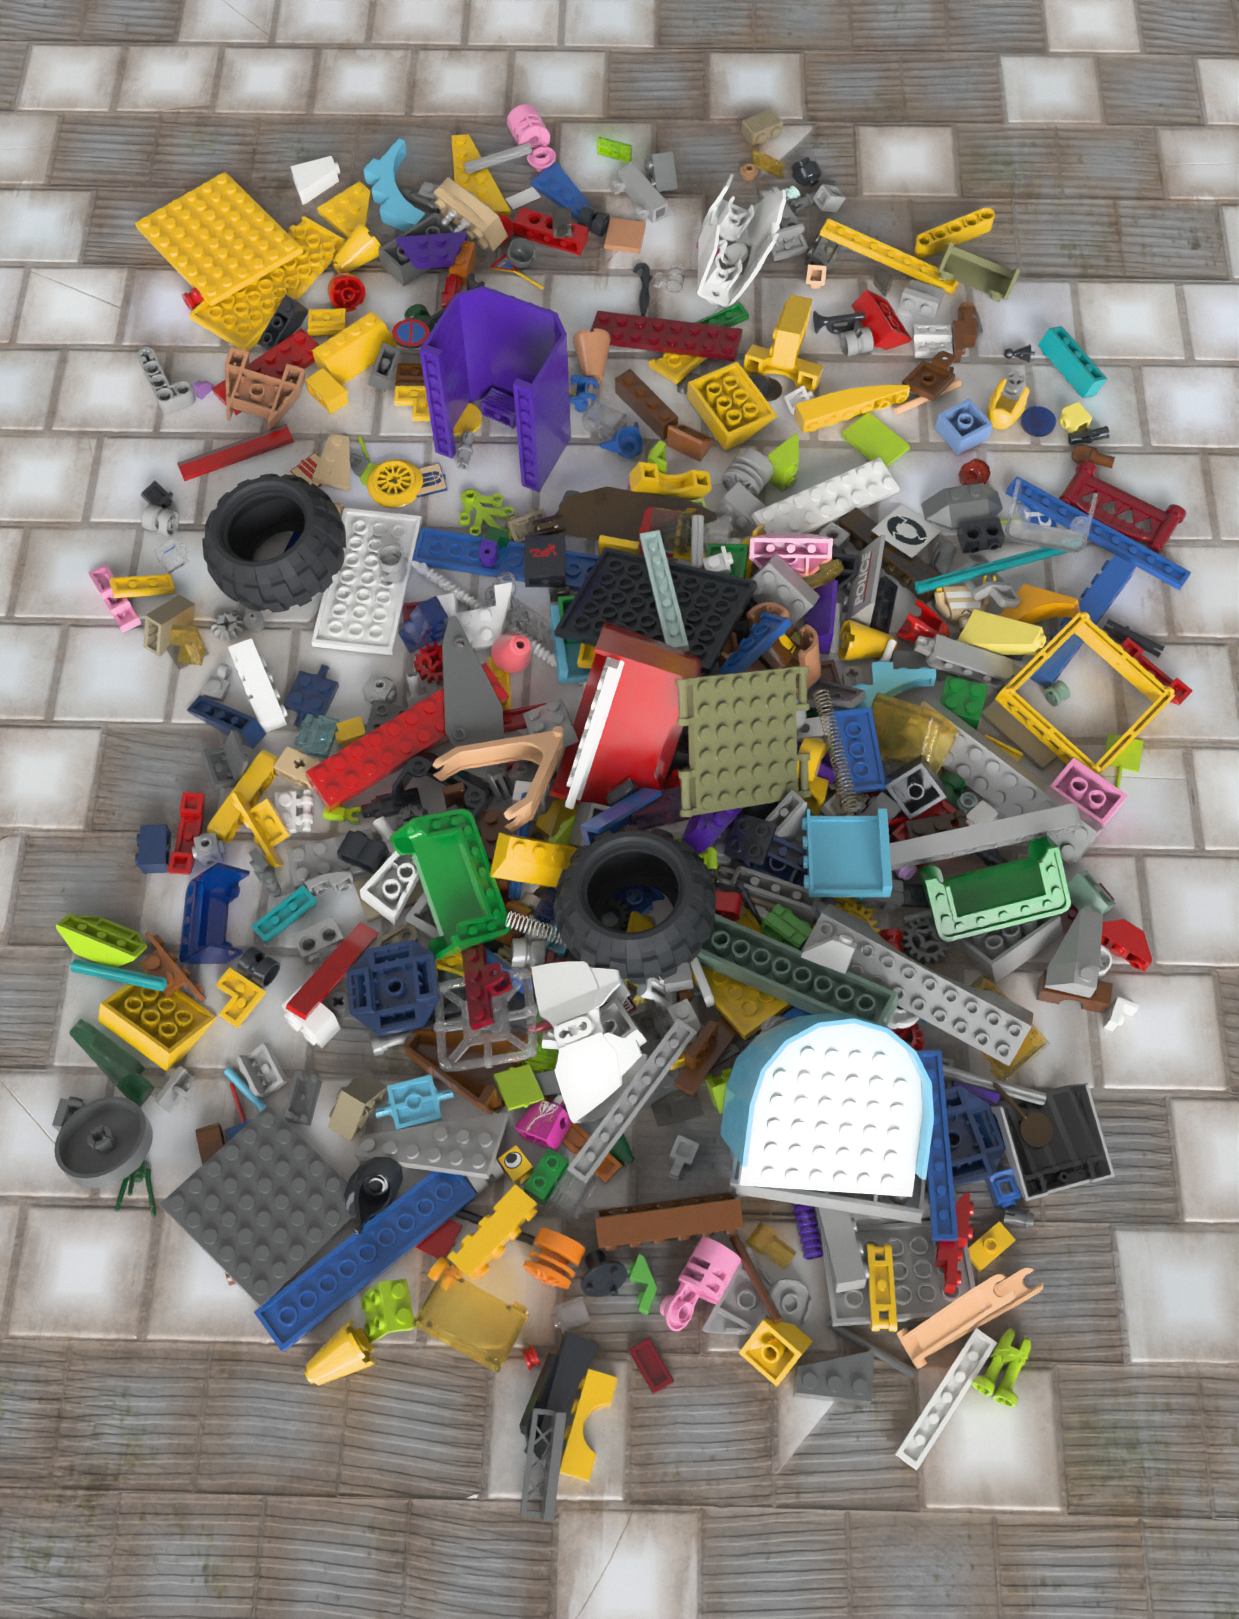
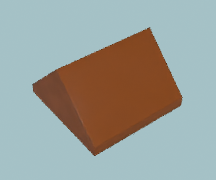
[667,424,715,462]

